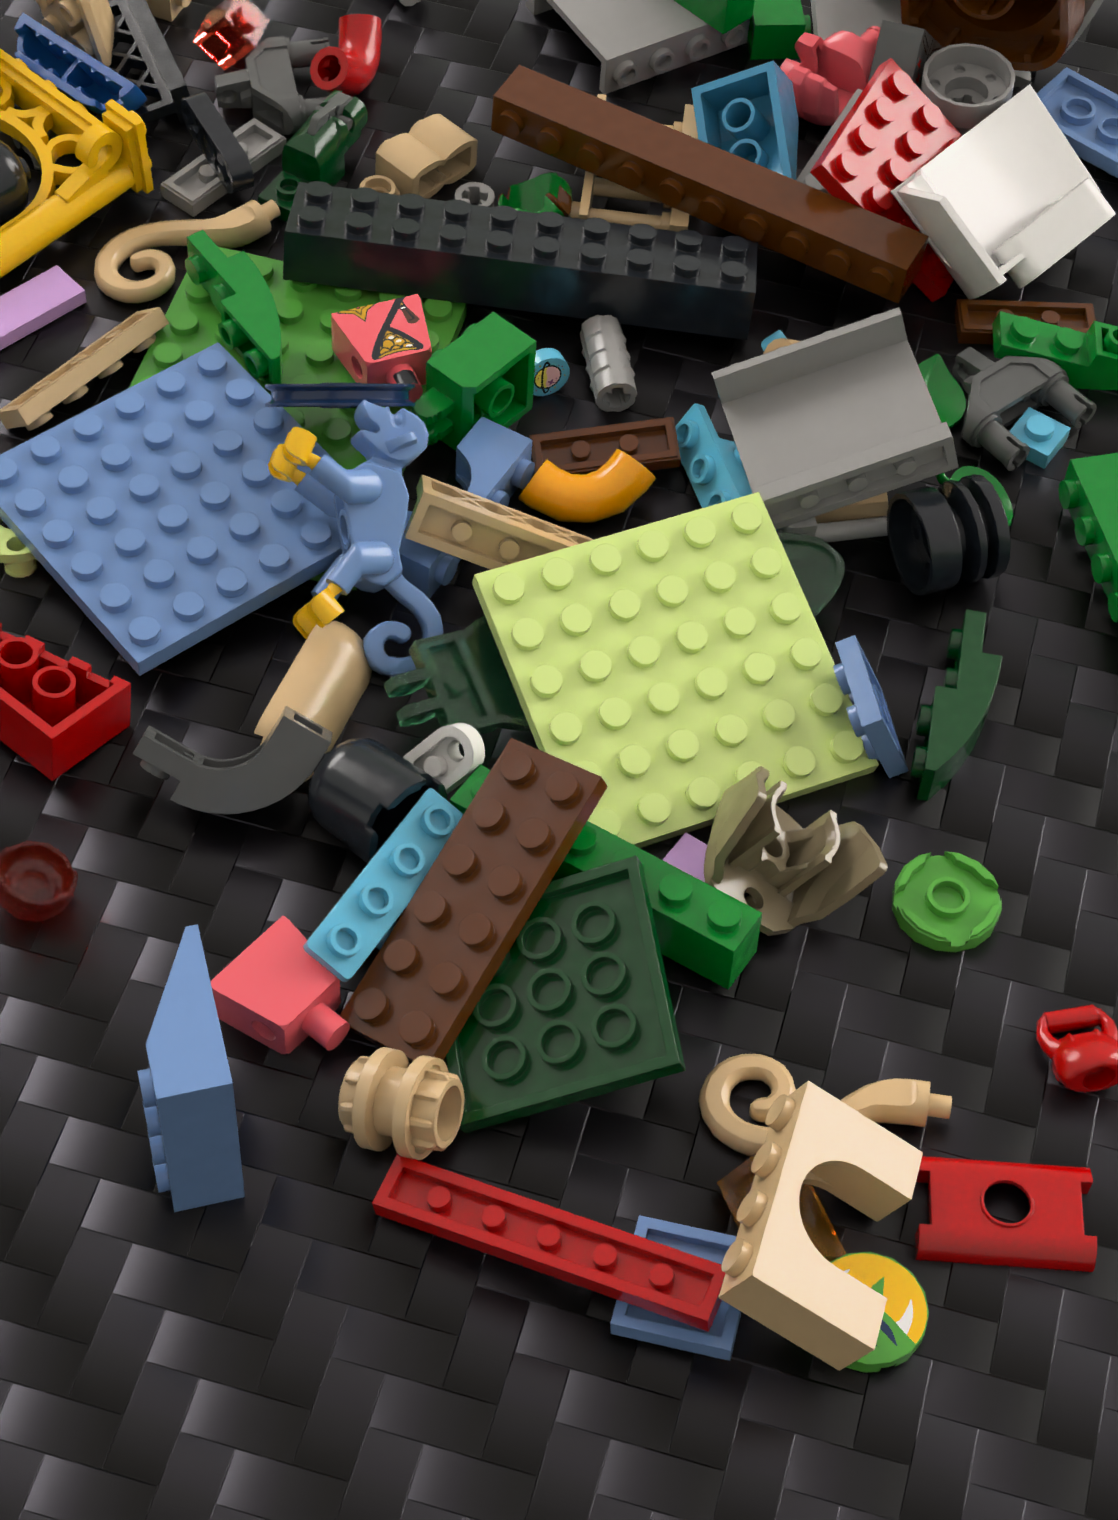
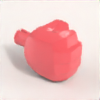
[780,26,880,126]

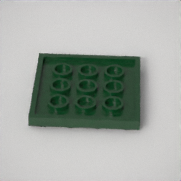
[446,856,686,1133]

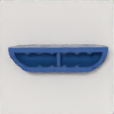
[14,13,147,115]

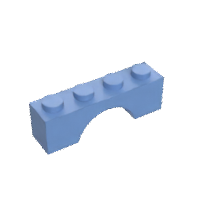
[399,417,535,599]

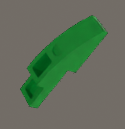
[185,230,283,385]
[992,311,1118,390]

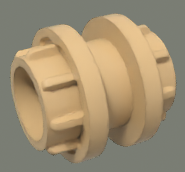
[338,1047,465,1160]

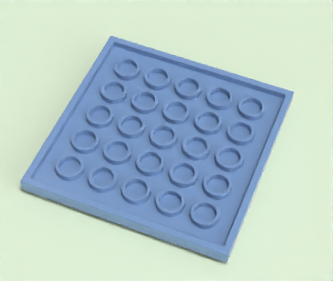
[0,342,342,676]

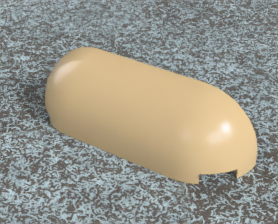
[254,621,372,781]

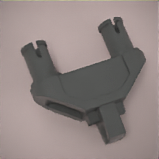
[214,36,330,135]
[952,347,1097,471]

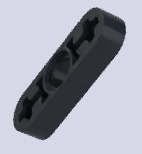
[181,92,254,194]

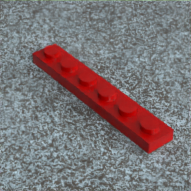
[372,1153,726,1332]

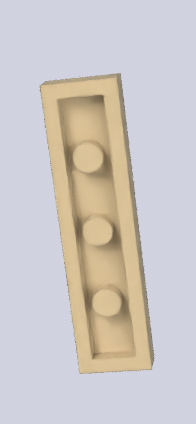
[0,307,169,431]

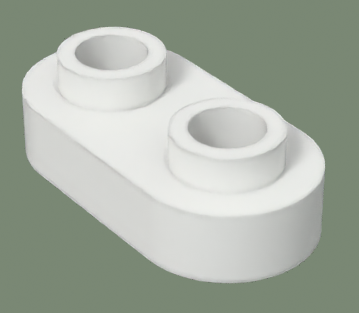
[403,723,485,794]

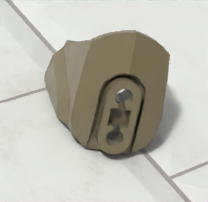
[704,766,888,936]

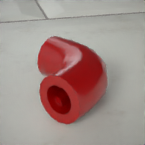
[310,14,382,96]

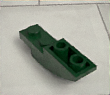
[910,609,1002,801]

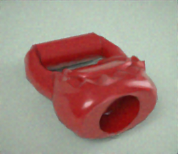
[1036,1004,1118,1093]

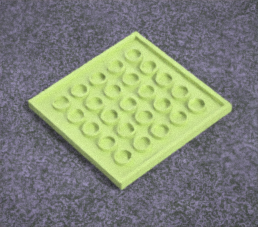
[472,492,879,848]

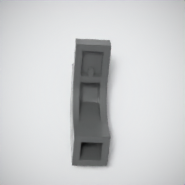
[133,706,333,814]

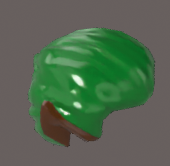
[498,172,572,217]

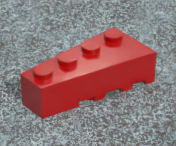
[0,623,131,781]

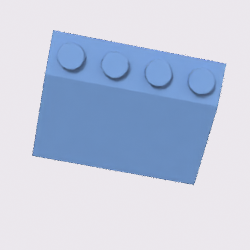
[137,924,245,1212]

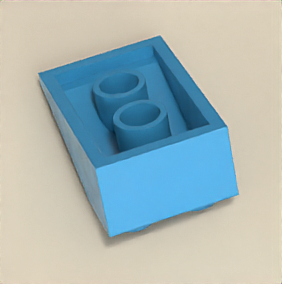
[691,60,799,180]

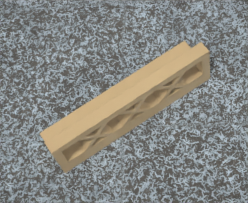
[404,475,594,570]

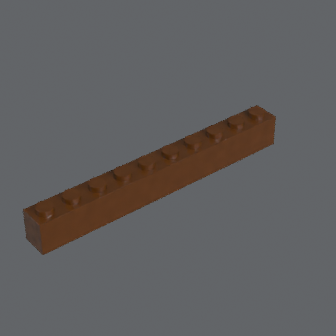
[491,65,929,303]

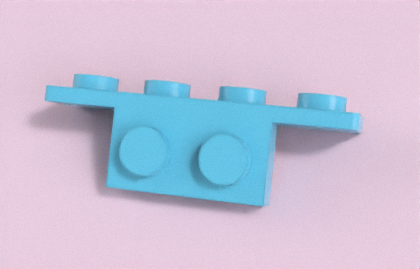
[675,403,779,531]
[303,788,464,982]

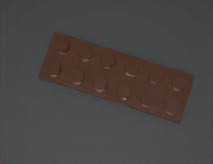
[340,738,608,1063]

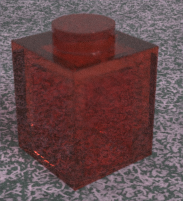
[193,0,270,71]

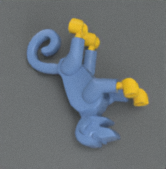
[268,400,443,678]

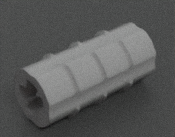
[580,315,637,412]

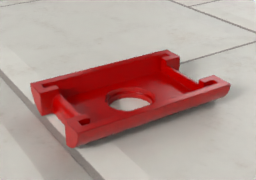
[915,1156,1097,1272]

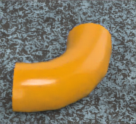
[518,449,656,523]

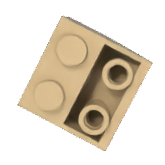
[35,0,115,67]

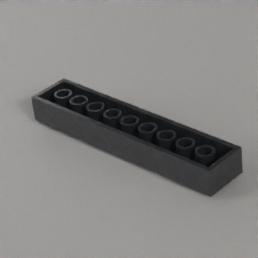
[283,181,758,340]

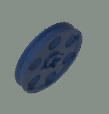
[265,383,415,408]

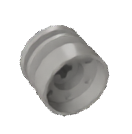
[921,43,1016,136]

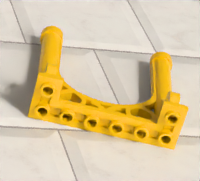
[0,48,154,278]

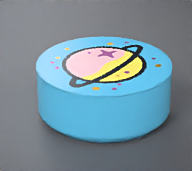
[533,348,570,396]

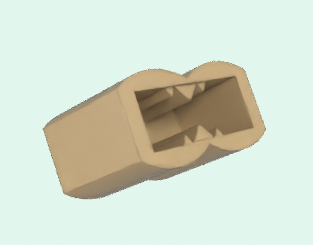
[375,114,478,199]

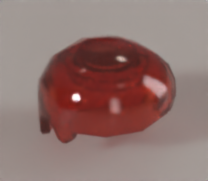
[0,840,78,923]

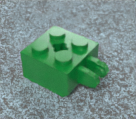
[412,312,536,451]

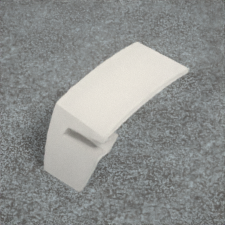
[891,84,1116,300]

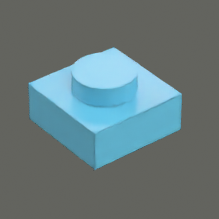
[1010,407,1071,469]

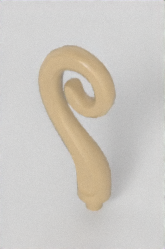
[94,200,281,303]
[699,1054,952,1157]

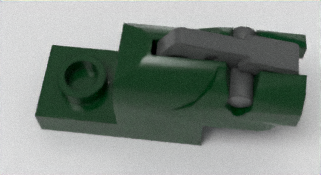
[258,90,368,222]

